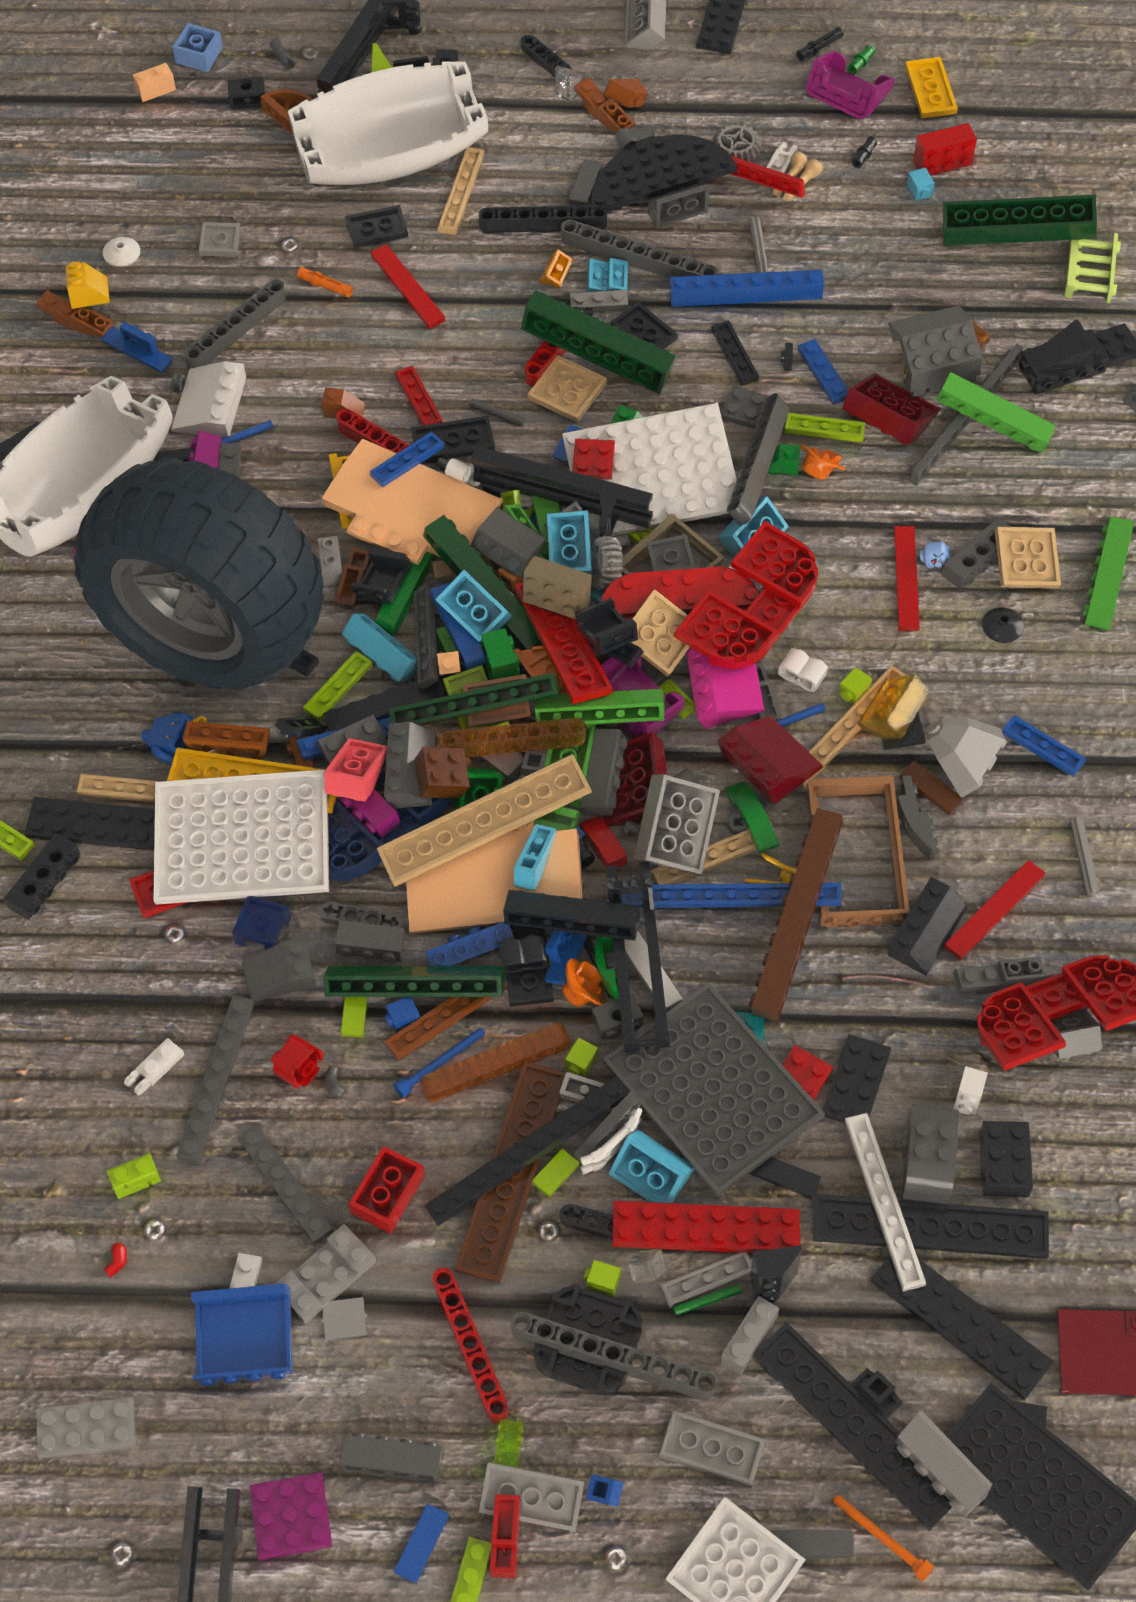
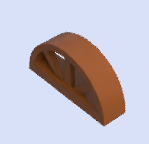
[260,89,313,135]
[183,721,270,760]

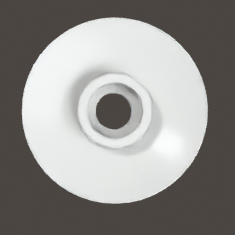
[103,237,140,267]

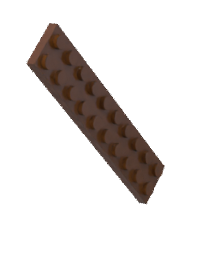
[455,1061,566,1284]

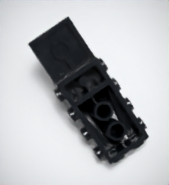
[1019,319,1136,394]

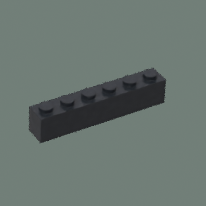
[503,890,640,941]

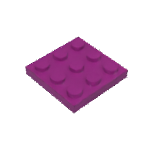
[249,1472,333,1561]

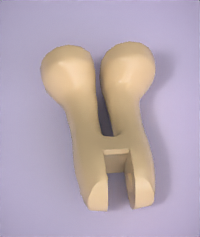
[773,151,823,202]

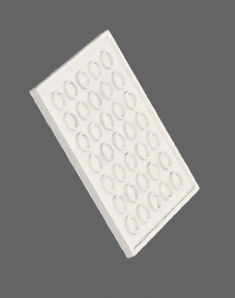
[562,403,737,537]
[154,770,329,904]

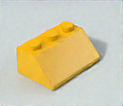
[66,262,110,309]

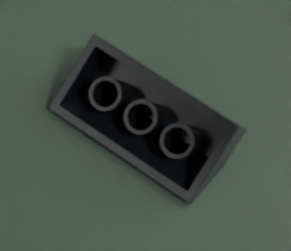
[887,877,967,976]

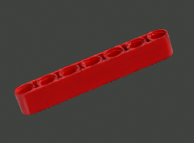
[433,1268,508,1424]

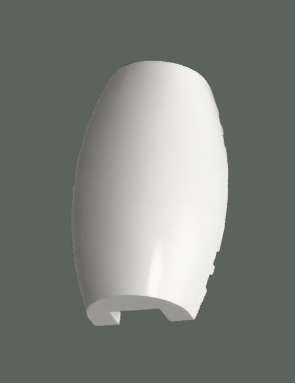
[288,62,488,185]
[0,376,173,556]

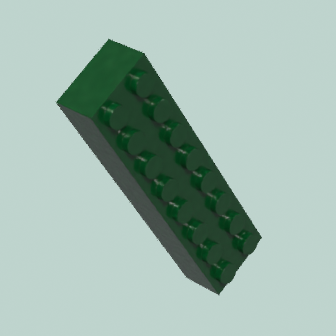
[943,194,1097,246]
[521,290,676,394]

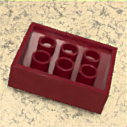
[842,373,941,445]
[717,716,823,805]
[603,732,668,827]

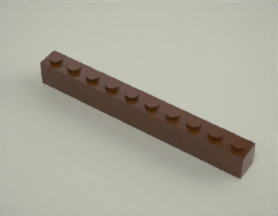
[749,808,843,1022]

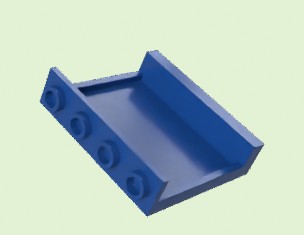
[191,1283,293,1386]

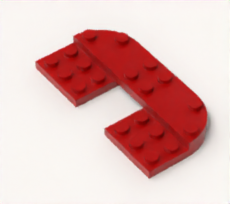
[674,521,818,669]
[600,567,760,660]
[977,955,1136,1071]

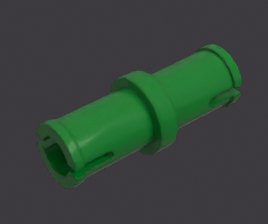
[847,45,875,75]

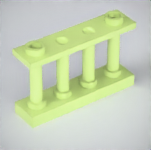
[1064,233,1121,303]

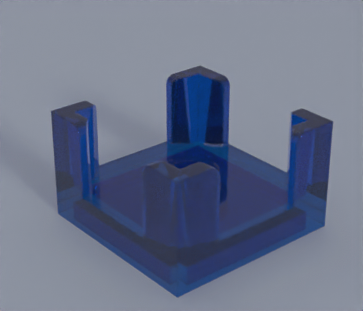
[232,896,292,950]

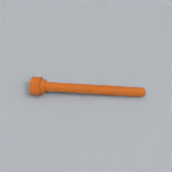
[833,1495,935,1582]

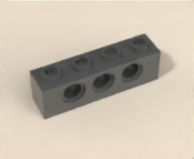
[942,517,1011,590]

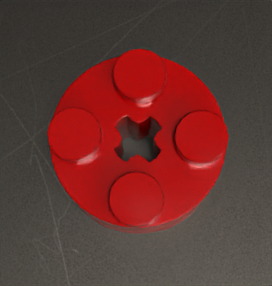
[271,1034,324,1089]

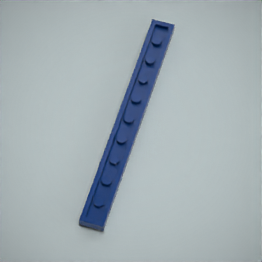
[622,882,842,908]

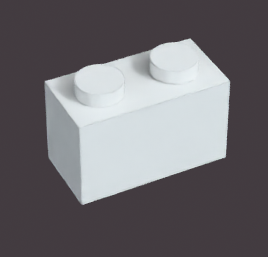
[954,1066,988,1115]

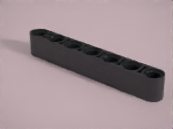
[479,205,607,233]

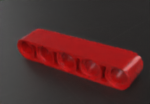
[525,341,566,387]
[336,409,410,454]

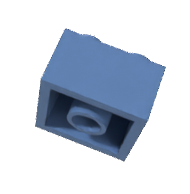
[172,23,223,72]

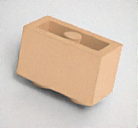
[133,63,176,102]

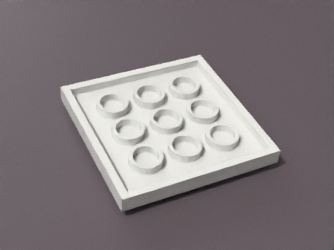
[666,1497,806,1602]

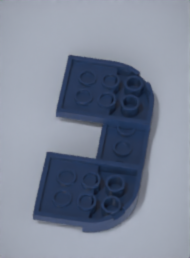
[328,756,451,881]

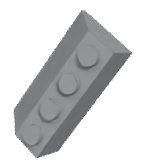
[624,0,666,48]
[896,1410,992,1517]

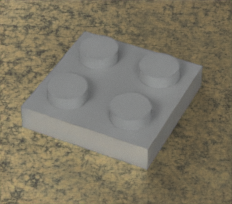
[199,222,241,257]

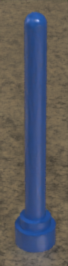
[393,1028,485,1098]

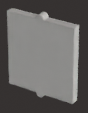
[321,1297,368,1341]

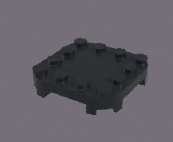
[534,1284,643,1395]

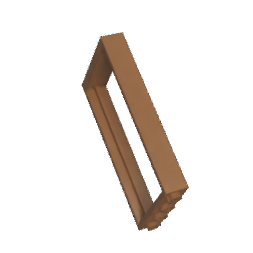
[806,776,910,928]

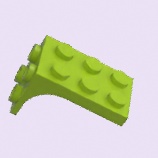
[442,665,510,744]

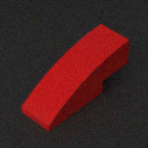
[579,816,627,868]
[490,1494,520,1578]

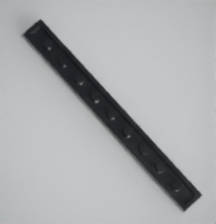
[424,1076,629,1226]

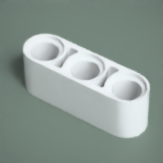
[445,458,480,487]

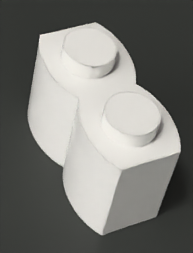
[778,648,828,692]

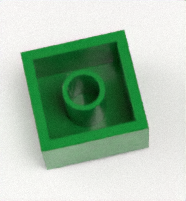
[481,628,520,680]

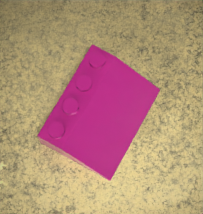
[686,647,765,729]

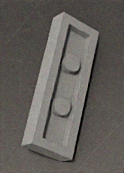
[570,290,628,312]

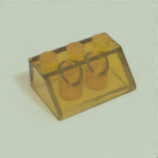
[857,675,929,740]

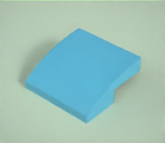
[587,258,628,292]

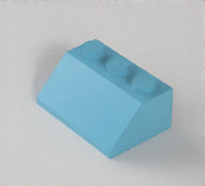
[718,496,789,557]
[547,511,593,577]
[435,570,512,642]
[608,1130,694,1203]

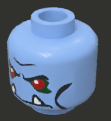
[920,542,951,569]

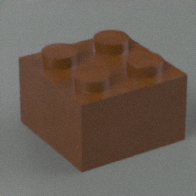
[415,747,470,798]

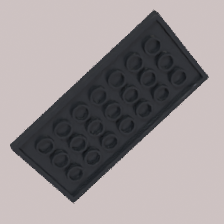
[947,1383,1136,1591]

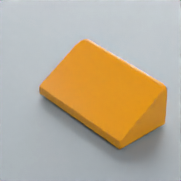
[539,249,573,288]

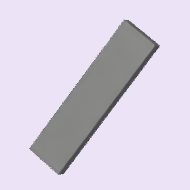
[660,1253,752,1308]

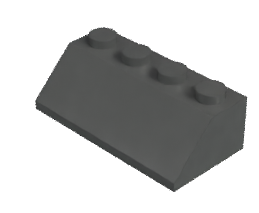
[384,722,436,808]

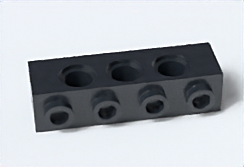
[4,833,81,920]

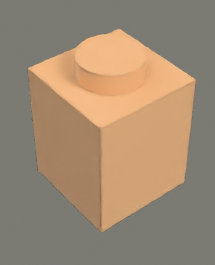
[437,651,461,676]

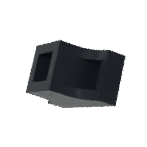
[851,1368,902,1419]

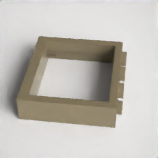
[621,514,724,576]

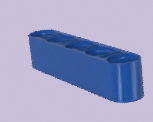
[430,582,486,670]

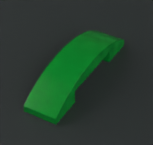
[725,781,779,853]
[595,936,619,1000]

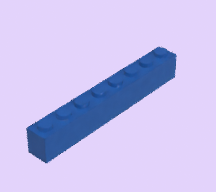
[670,270,824,307]

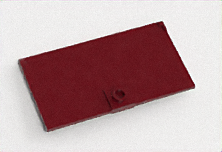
[1057,1309,1136,1396]

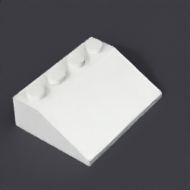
[171,361,246,438]

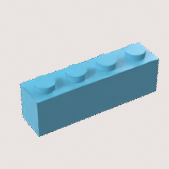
[342,614,417,683]

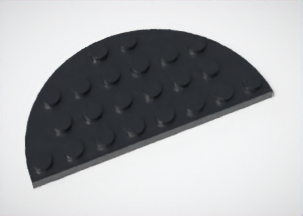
[592,135,737,211]

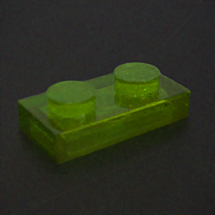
[494,1419,524,1468]

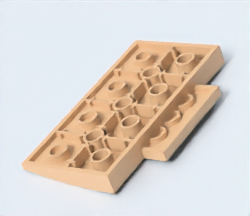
[322,439,503,565]
[406,820,583,934]

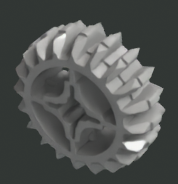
[712,123,761,162]
[591,536,623,591]

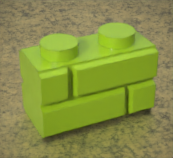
[107,1153,161,1199]

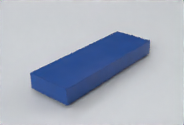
[394,1504,450,1584]

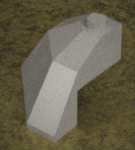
[923,716,1007,798]

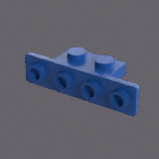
[101,322,173,373]
[426,922,514,966]
[544,930,588,984]

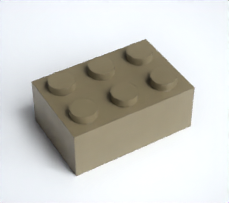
[523,556,592,619]

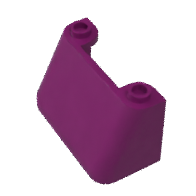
[806,50,895,119]
[601,657,685,739]

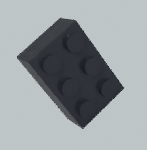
[979,1121,1033,1197]

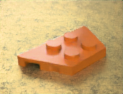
[513,646,567,694]

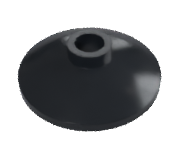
[982,607,1024,643]

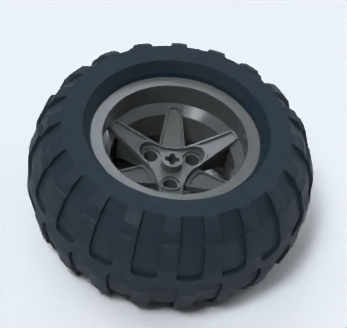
[74,458,324,690]

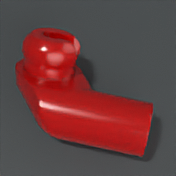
[103,1242,127,1278]

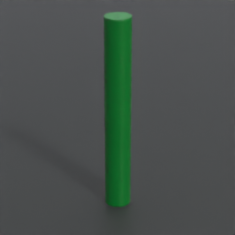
[673,1284,742,1316]

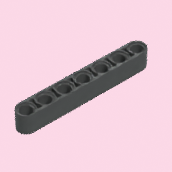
[184,279,286,369]

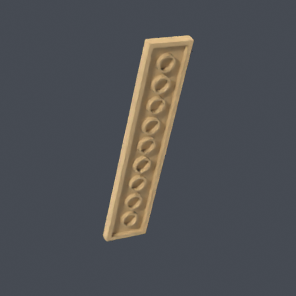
[377,754,592,887]

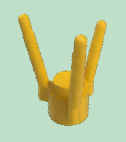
[744,853,797,883]

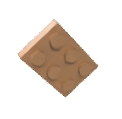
[463,674,532,727]

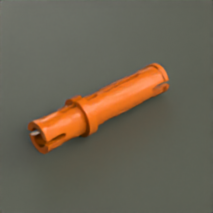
[297,267,353,298]

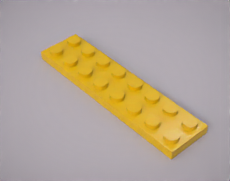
[167,748,337,813]

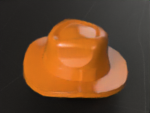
[800,443,846,480]
[562,958,605,1008]

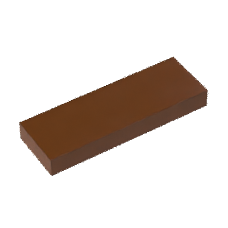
[899,761,963,815]

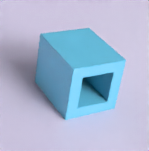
[907,168,935,201]

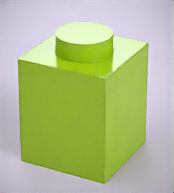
[839,667,872,705]
[565,1037,598,1078]
[584,1260,621,1298]

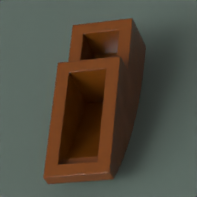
[334,547,371,607]

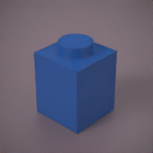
[384,997,420,1033]
[586,1474,624,1507]

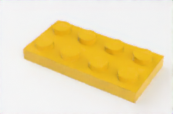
[905,57,958,119]

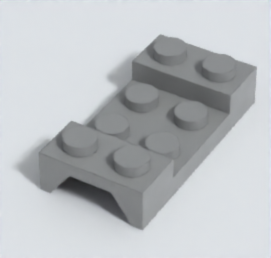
[275,1224,376,1325]

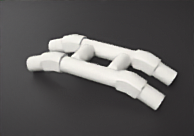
[580,1108,642,1175]

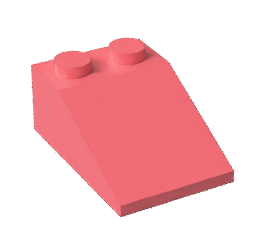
[324,738,387,802]

